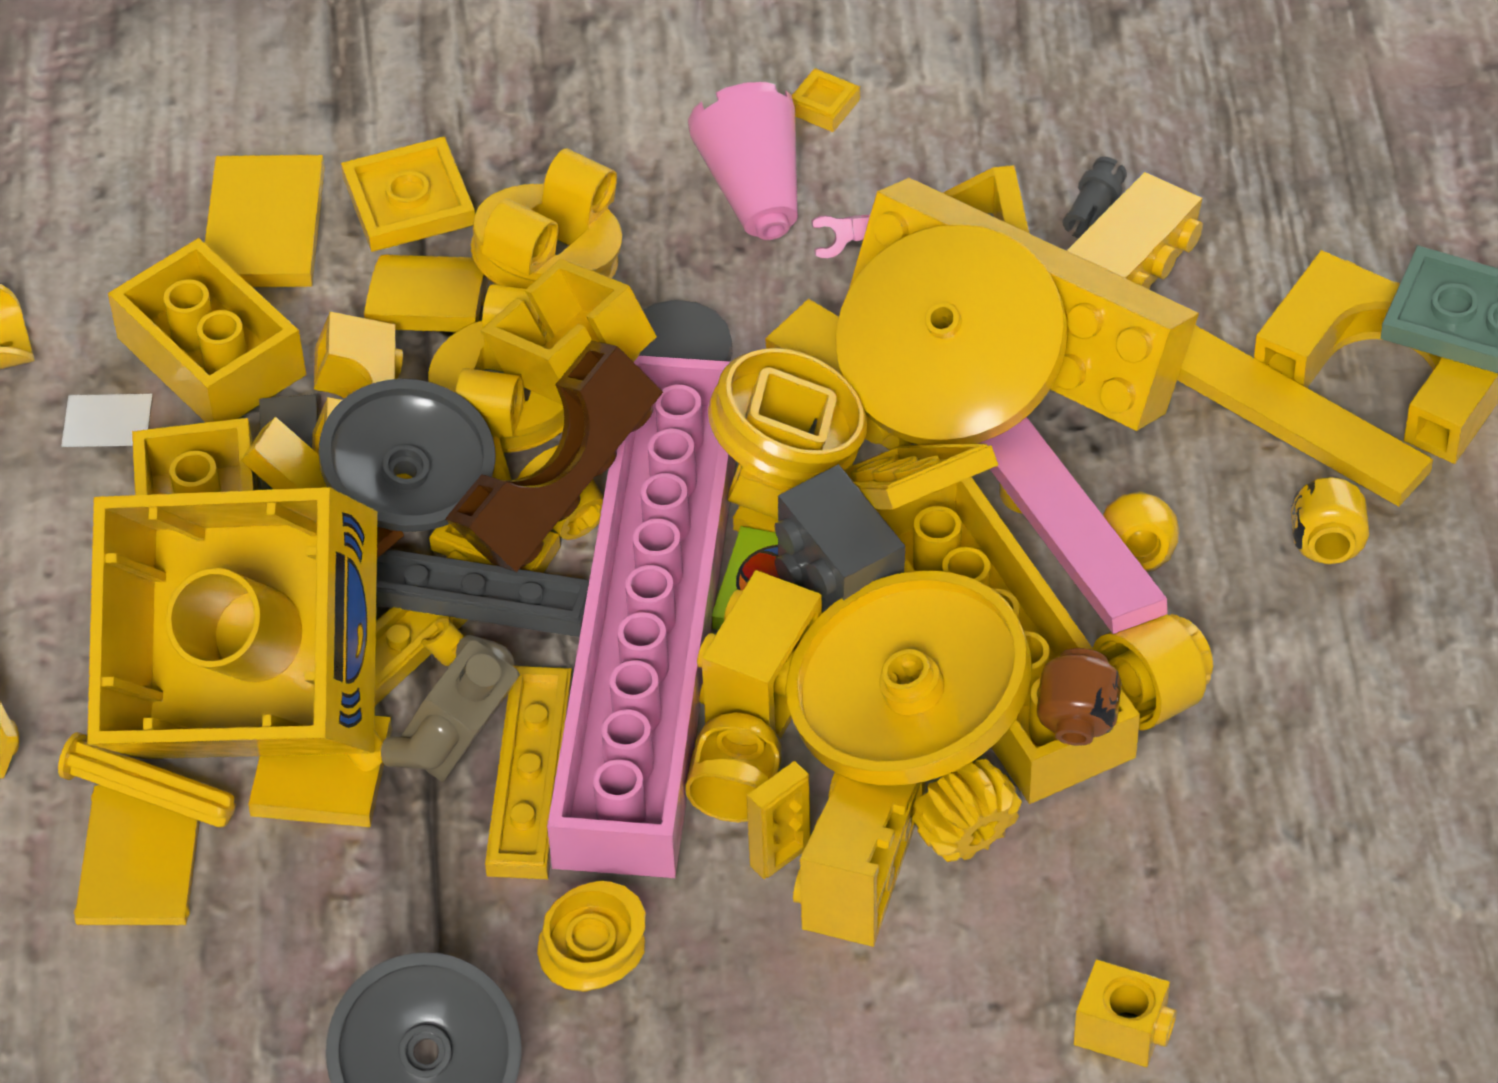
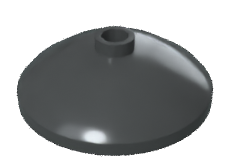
[319,379,495,532]
[326,952,522,1083]

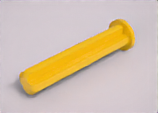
[58,732,236,827]

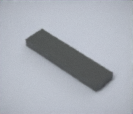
[376,549,589,637]

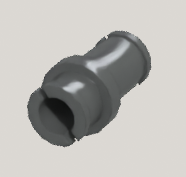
[1063,157,1127,239]

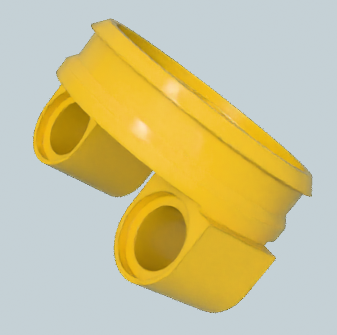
[471,148,622,289]
[428,284,564,453]
[708,348,867,519]

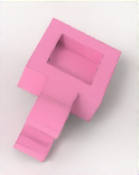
[811,214,870,258]

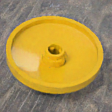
[836,225,1067,445]
[786,571,1032,786]

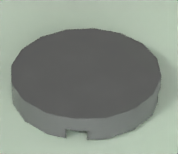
[639,300,732,362]

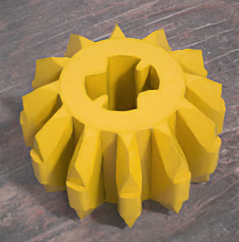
[912,758,1022,862]

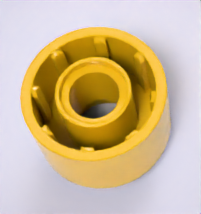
[1093,614,1213,730]

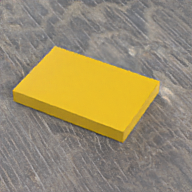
[204,155,325,287]

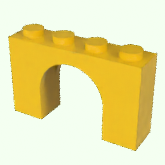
[1254,250,1498,464]

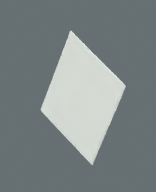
[61,394,152,447]

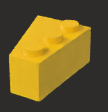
[793,772,925,947]

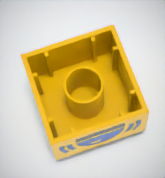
[87,487,378,759]

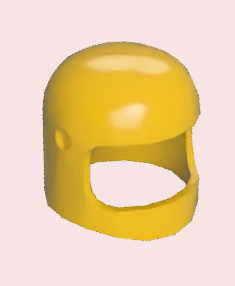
[685,712,782,823]

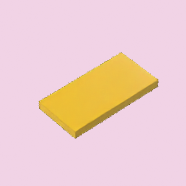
[846,444,998,509]

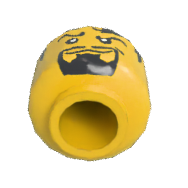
[1291,477,1370,564]

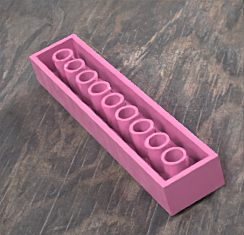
[547,356,736,878]

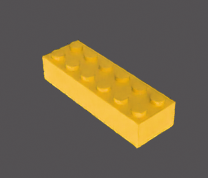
[848,178,1199,431]
[876,477,1140,805]

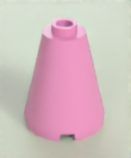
[688,82,798,240]

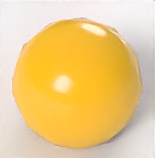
[1103,491,1180,572]

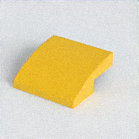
[364,255,488,332]

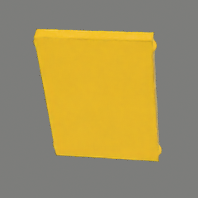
[74,785,200,925]

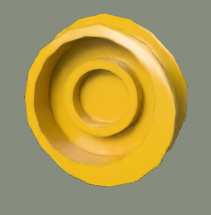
[537,881,645,992]

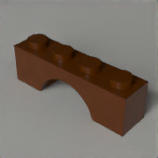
[445,341,663,572]

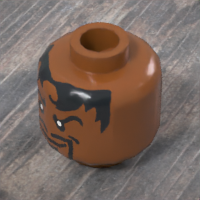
[1036,648,1122,746]

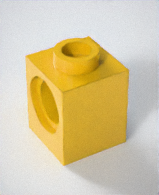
[1074,959,1177,1068]

